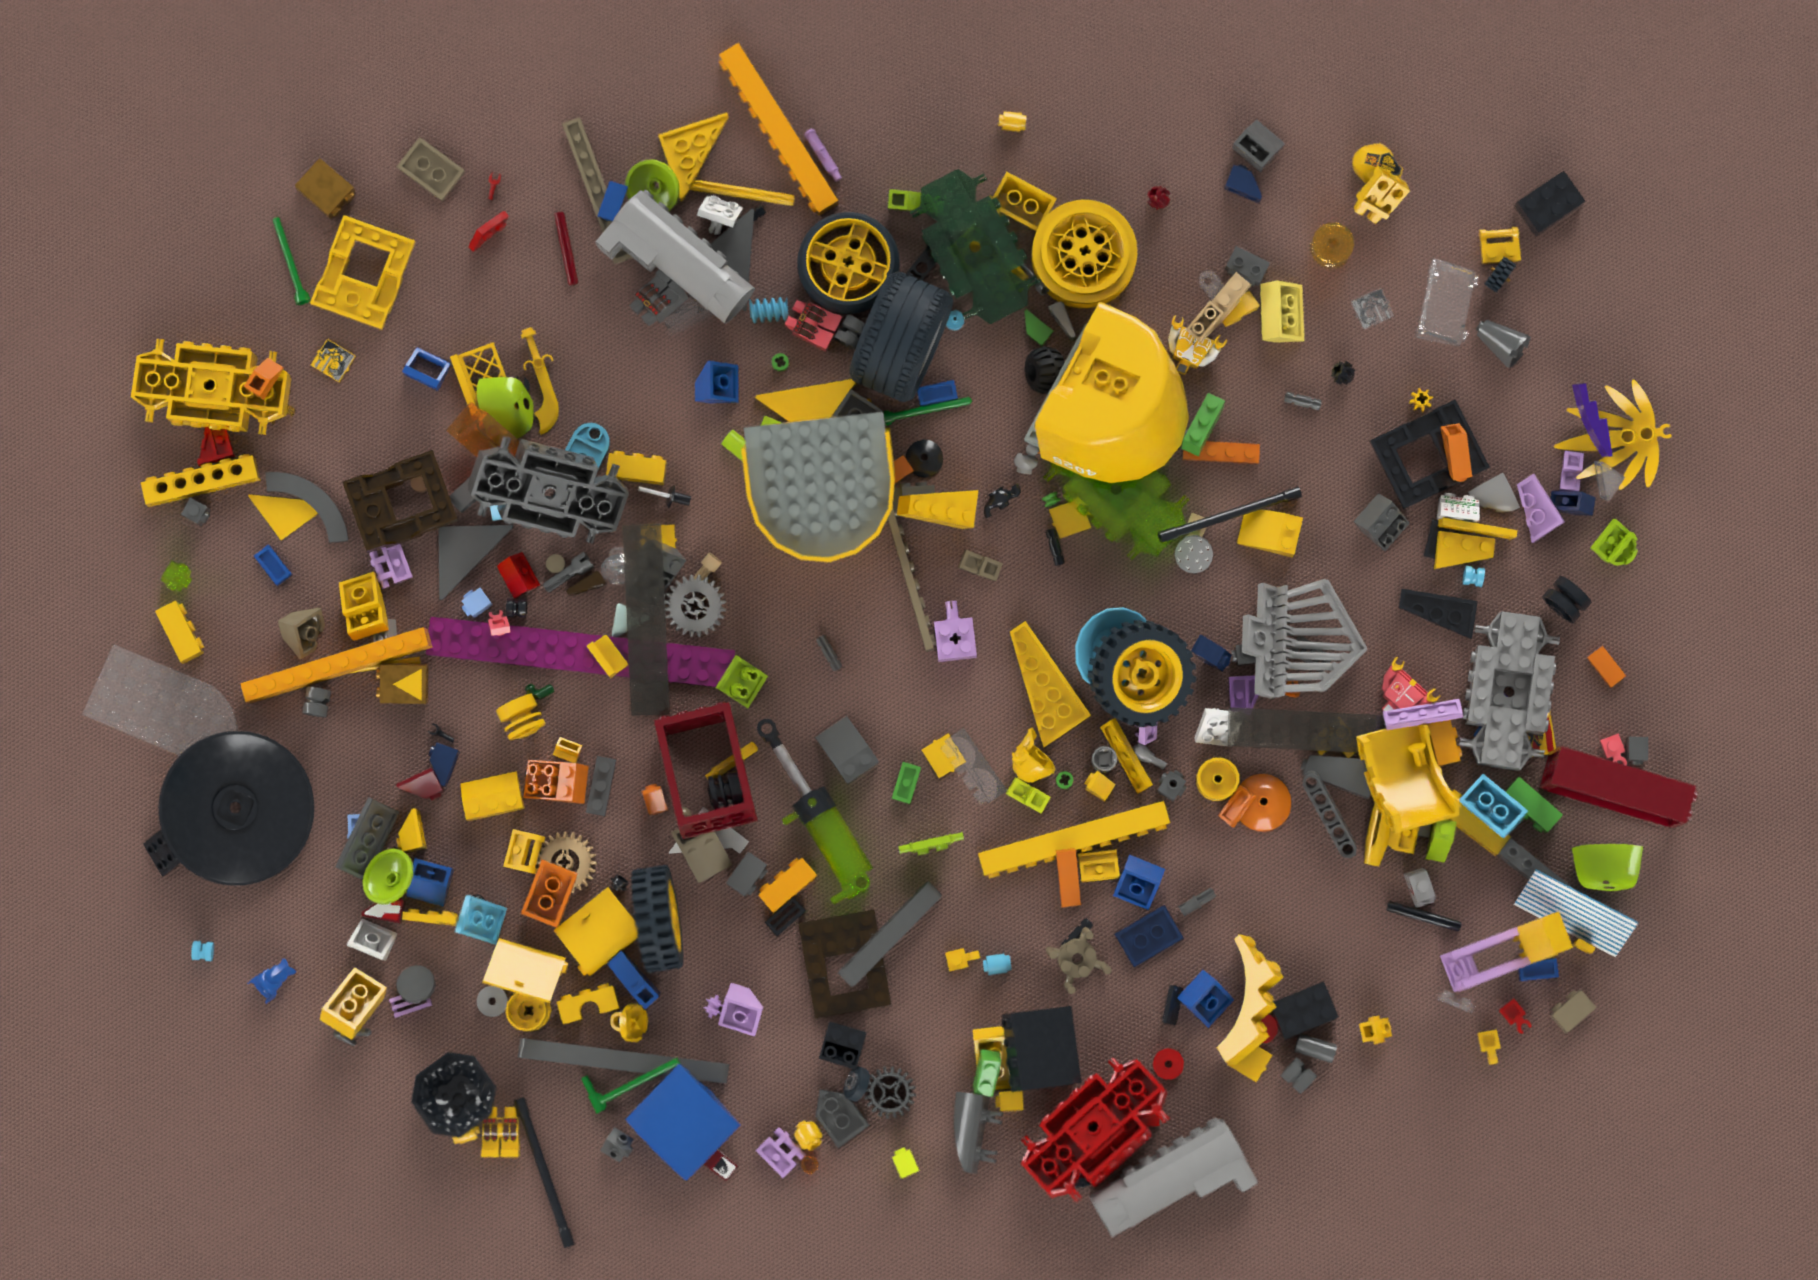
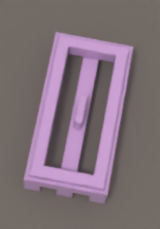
[389,996,432,1018]

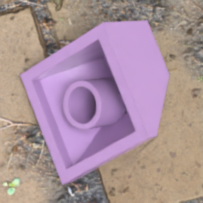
[718,983,763,1036]

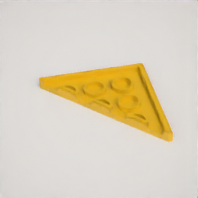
[658,112,729,201]
[755,379,856,422]

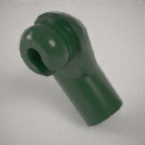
[525,684,555,699]

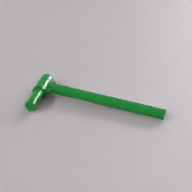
[581,1058,681,1114]

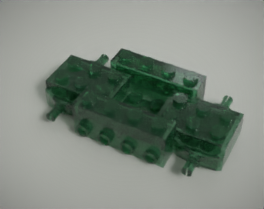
[910,169,1040,324]

